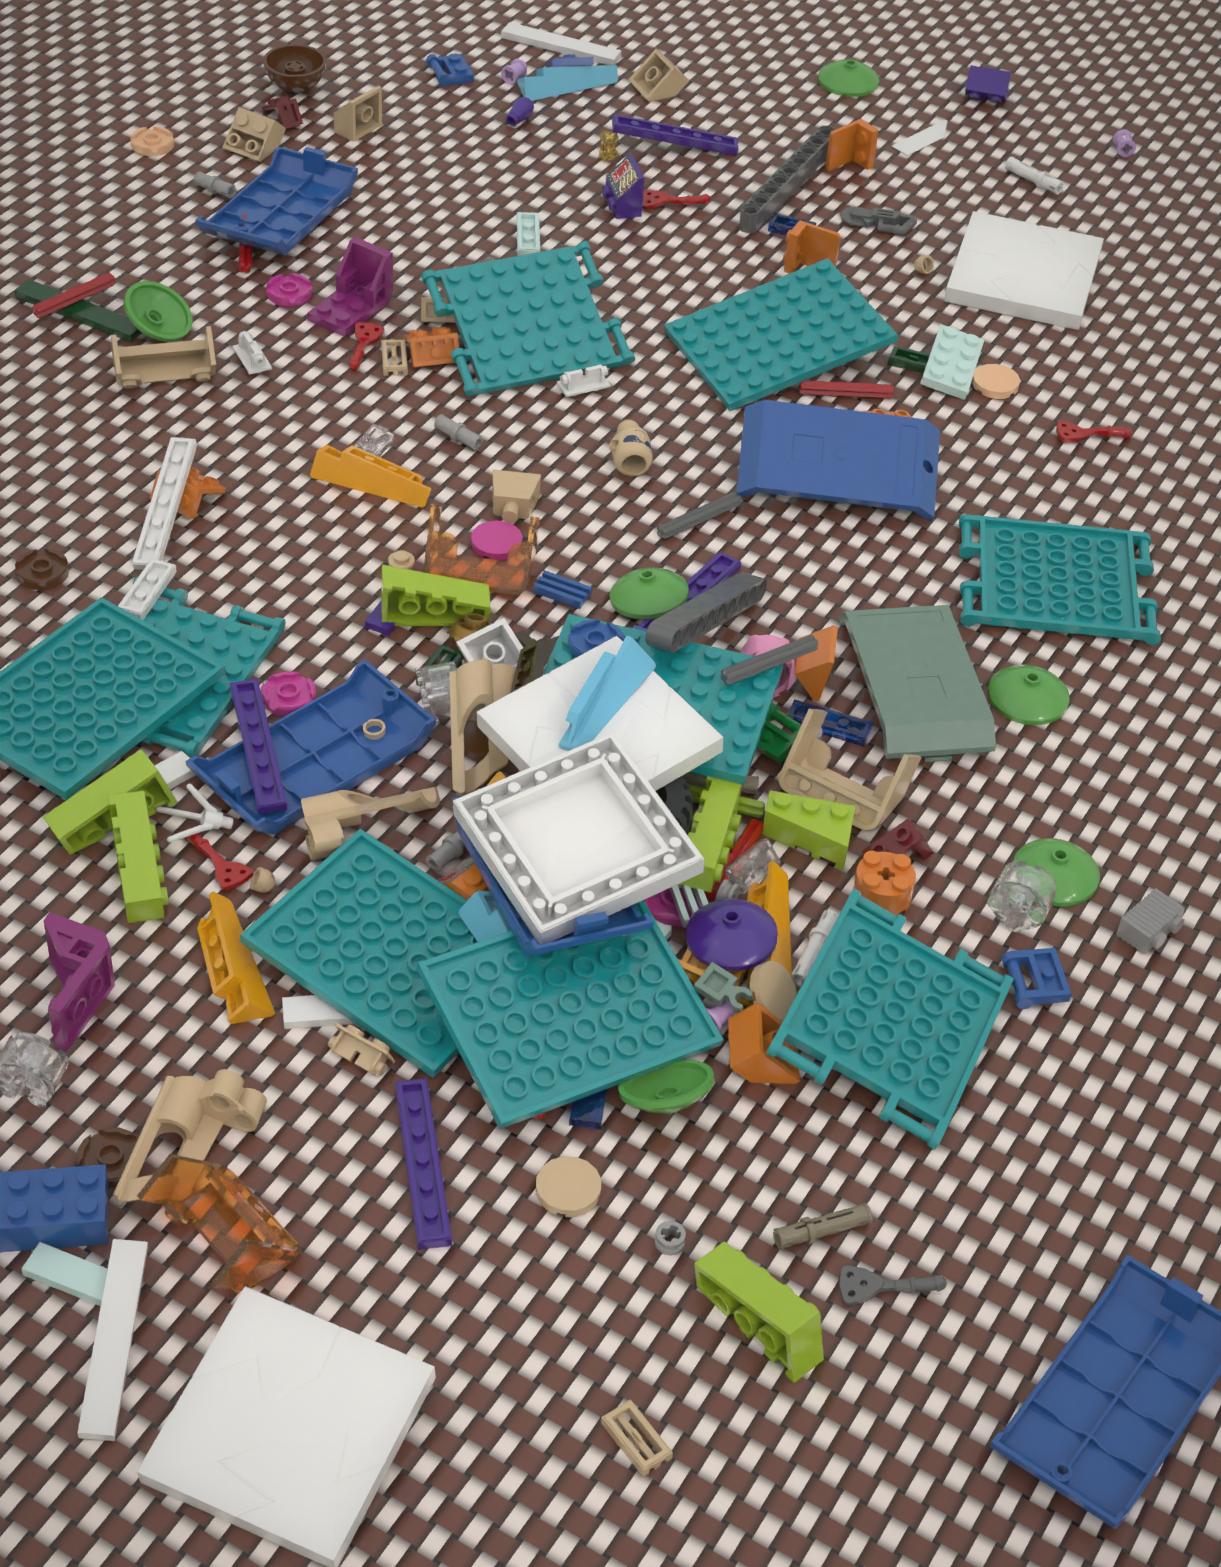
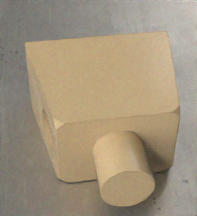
[492,469,541,523]

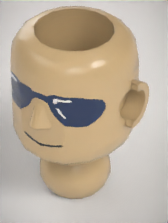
[609,420,652,476]

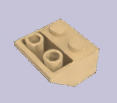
[222,107,286,162]

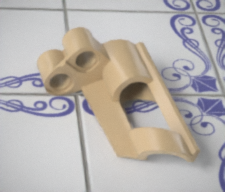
[449,659,516,796]

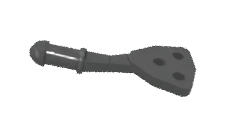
[839,1265,947,1307]

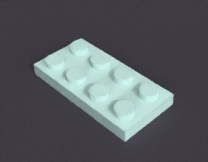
[920,324,984,400]

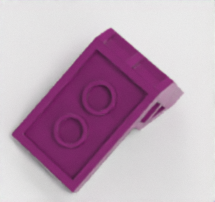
[307,237,393,337]
[43,912,115,1052]

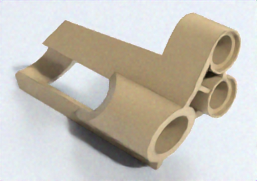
[301,787,440,861]
[113,1069,267,1205]

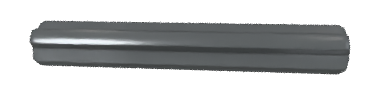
[657,492,741,539]
[720,635,818,685]

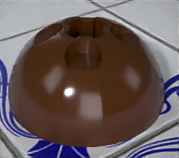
[263,44,326,93]

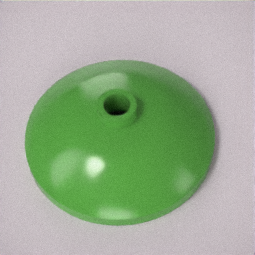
[818,59,879,97]
[124,281,192,342]
[610,567,689,619]
[987,664,1070,725]
[1012,838,1100,907]
[618,1059,715,1114]

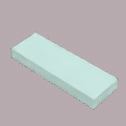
[517,212,540,256]
[22,1242,108,1306]

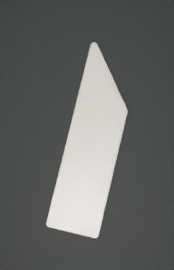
[892,120,947,155]

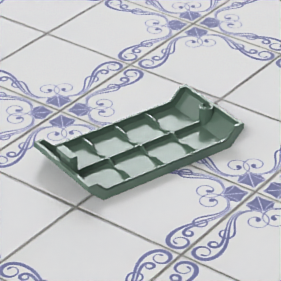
[838,605,996,762]

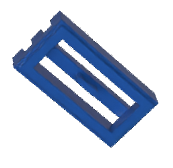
[533,570,592,609]

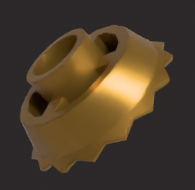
[447,613,493,642]

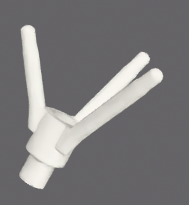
[156,784,233,842]

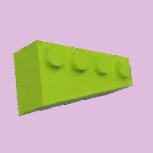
[381,565,491,626]
[43,749,178,855]
[677,776,742,892]
[108,790,169,923]
[694,1242,824,1383]

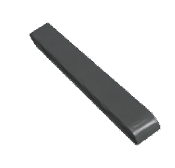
[739,125,836,233]
[645,572,767,653]

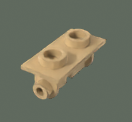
[328,1023,395,1076]

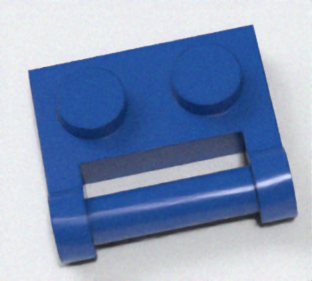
[426,53,474,86]
[1001,948,1071,1009]

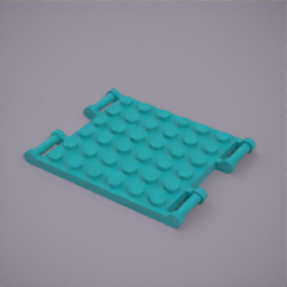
[421,241,635,396]
[959,514,1161,645]
[118,577,286,757]
[766,888,1014,1150]

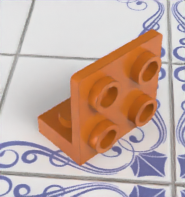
[825,119,879,171]
[403,327,459,367]

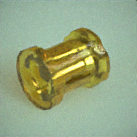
[599,131,619,160]

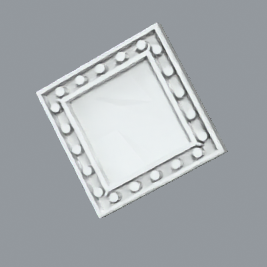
[944,211,1104,330]
[477,636,723,791]
[453,732,704,945]
[137,1286,436,1567]

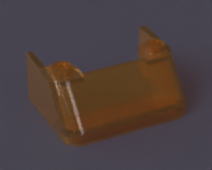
[423,504,540,595]
[137,1154,302,1292]

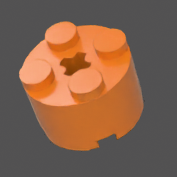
[853,851,916,915]

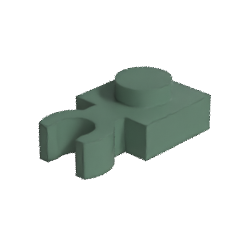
[694,962,752,1013]

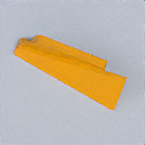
[310,445,431,508]
[746,861,792,987]
[197,891,275,1024]

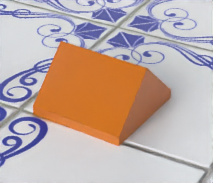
[795,626,838,702]

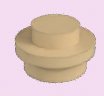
[388,550,415,570]

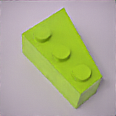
[762,790,855,871]

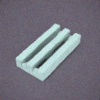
[669,885,708,928]

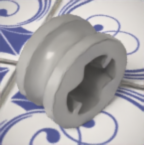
[715,879,740,901]
[655,1221,686,1256]

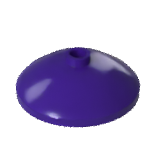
[686,899,778,971]

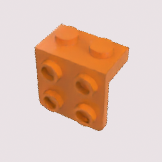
[782,220,841,274]
[150,467,226,518]

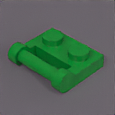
[757,703,801,764]

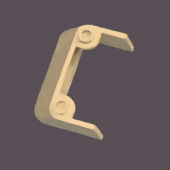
[111,326,216,389]
[779,709,921,830]

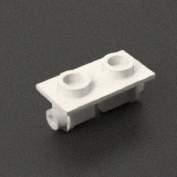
[233,331,272,374]
[557,364,610,397]

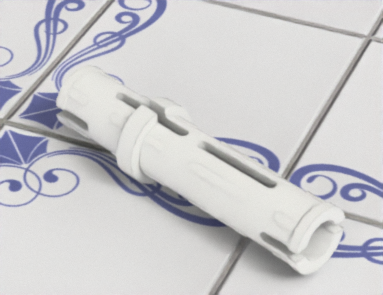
[1005,157,1064,195]
[791,910,839,987]

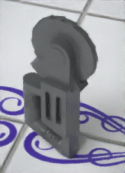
[840,206,917,235]

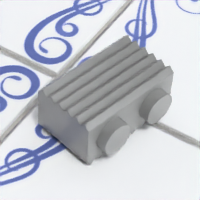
[1116,888,1185,954]

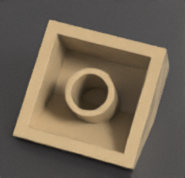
[629,48,689,102]
[334,86,382,142]

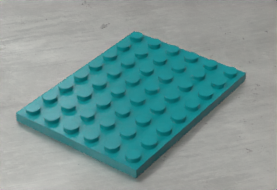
[664,258,898,411]
[0,597,225,800]
[542,614,784,785]
[240,829,477,1078]
[416,900,724,1129]

